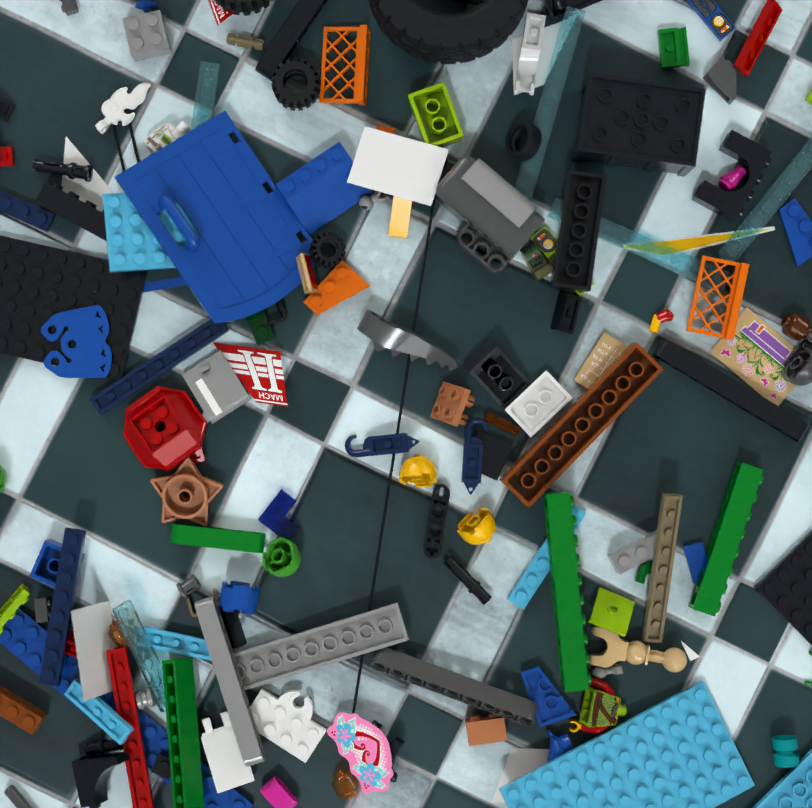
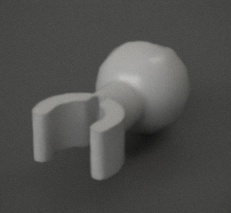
[359,191,389,211]
[592,663,623,680]

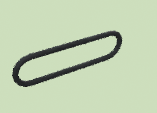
[113,121,140,171]

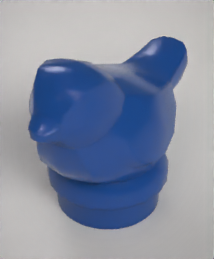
[546,729,573,762]

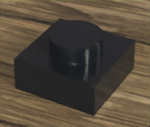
[151,752,171,780]

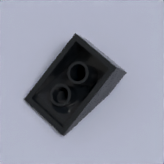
[462,339,532,409]

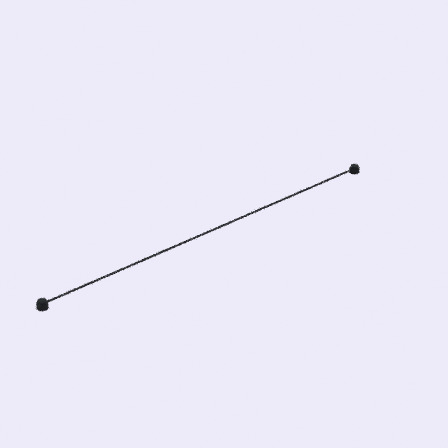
[352,157,448,713]

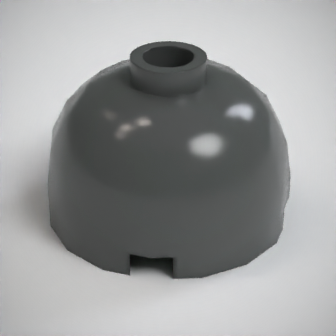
[781,347,812,386]

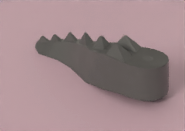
[357,309,458,371]

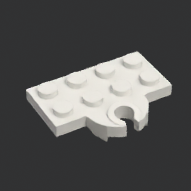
[250,688,327,763]

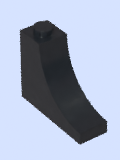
[71,751,130,808]

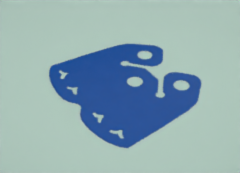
[41,305,112,378]

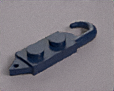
[461,417,488,495]
[345,433,420,457]

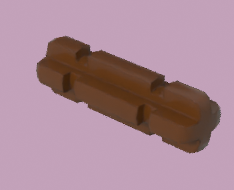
[484,412,521,436]

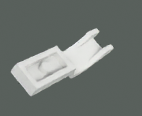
[514,12,546,95]

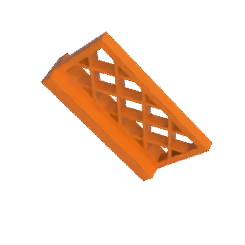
[320,25,371,106]
[686,255,750,340]

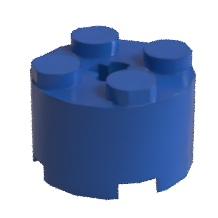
[219,581,261,615]

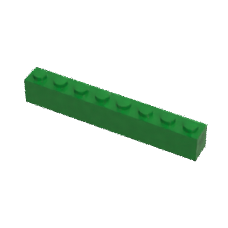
[688,462,764,616]
[162,657,204,808]

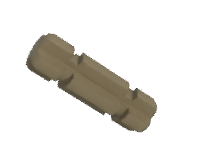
[227,33,264,51]

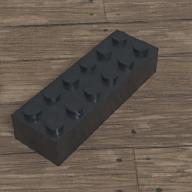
[550,170,607,292]

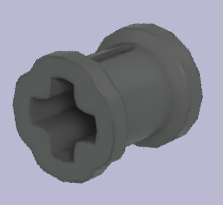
[176,574,202,598]

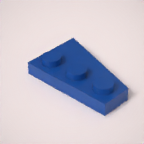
[778,198,812,267]
[520,666,576,728]

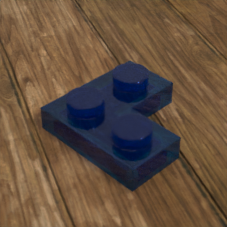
[258,489,300,540]

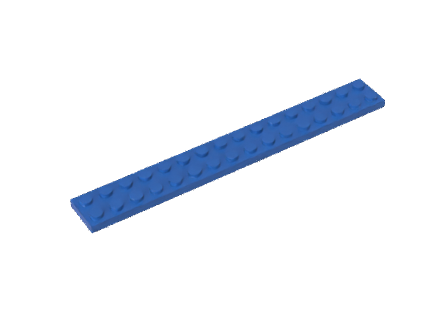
[0,606,254,808]

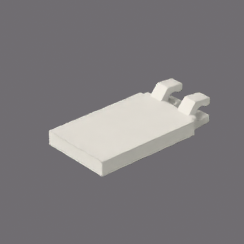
[200,711,255,794]

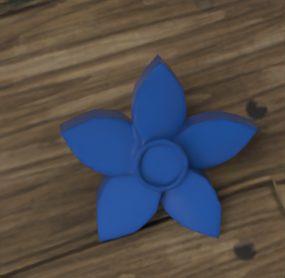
[135,0,158,13]

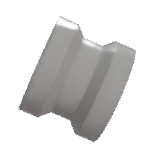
[135,687,156,710]

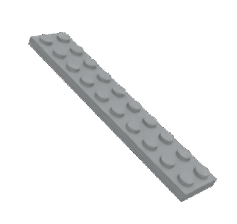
[233,602,409,690]

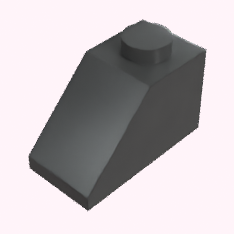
[703,58,736,105]

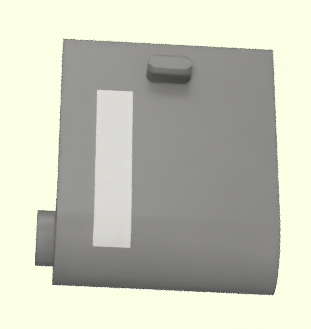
[182,350,252,424]

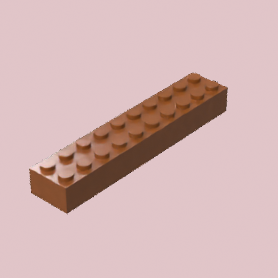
[499,342,664,508]

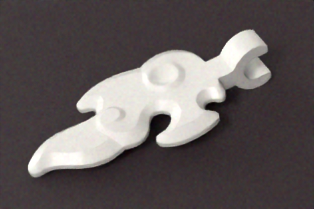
[95,83,151,135]

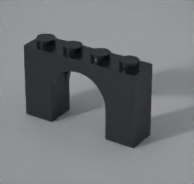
[692,130,773,221]

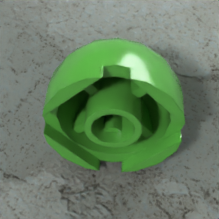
[262,537,301,577]

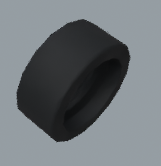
[505,121,542,161]

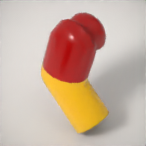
[649,309,674,334]

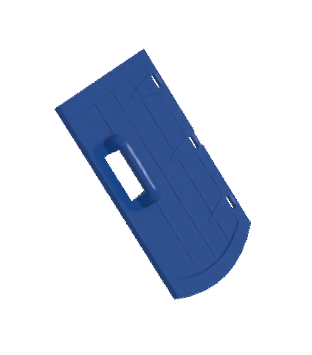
[115,111,316,324]

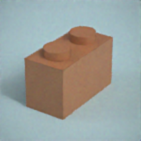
[465,713,508,746]

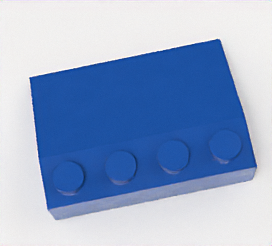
[276,141,372,235]

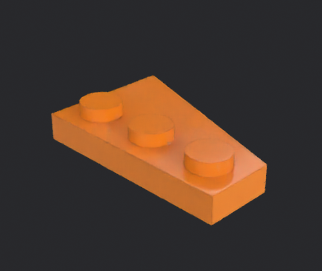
[303,261,370,316]

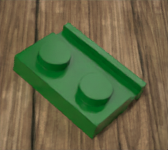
[657,27,690,69]

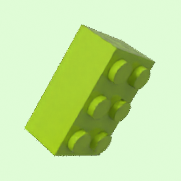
[408,82,464,148]

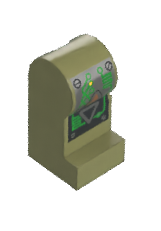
[520,243,553,282]

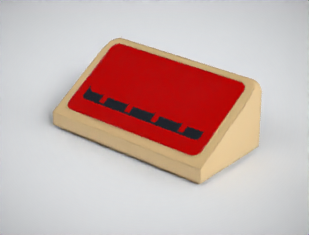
[296,253,318,294]

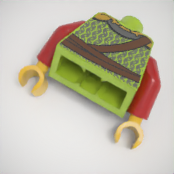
[569,677,627,734]

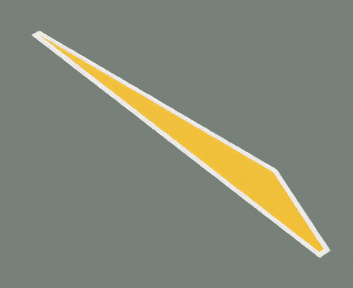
[623,226,775,257]

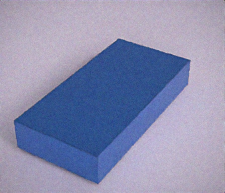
[683,541,708,583]

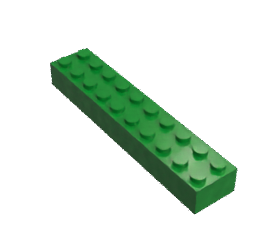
[543,491,592,692]

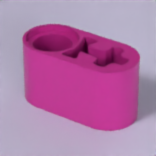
[260,775,299,808]

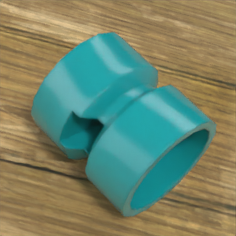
[771,735,800,768]

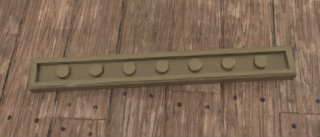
[642,493,683,643]

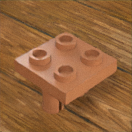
[430,382,475,427]

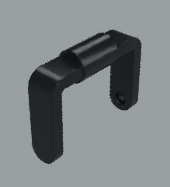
[267,299,287,326]

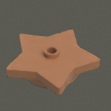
[150,456,224,527]

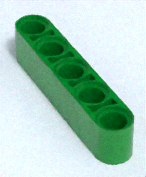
[170,523,266,553]

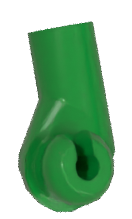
[635,560,653,584]

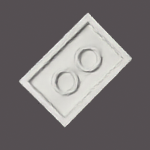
[505,370,572,438]

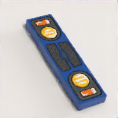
[686,0,736,41]

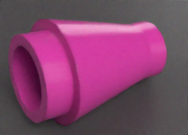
[718,166,746,191]

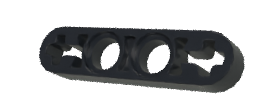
[424,484,450,558]

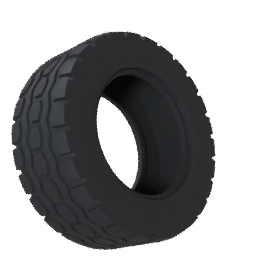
[369,0,528,64]

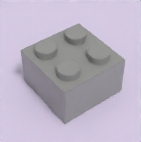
[122,10,172,62]

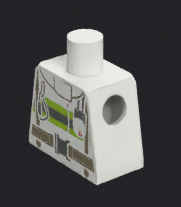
[143,121,190,153]

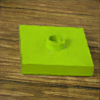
[588,587,635,637]

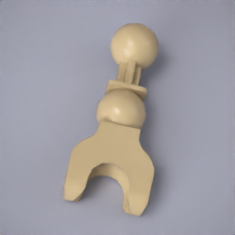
[589,625,687,673]

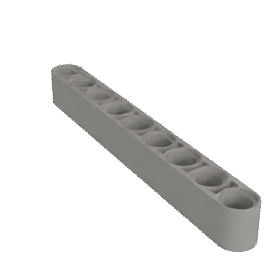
[194,596,266,767]

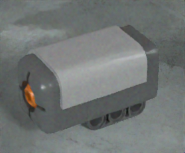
[435,155,545,274]

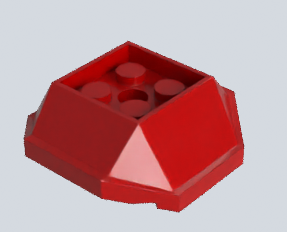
[123,386,208,471]

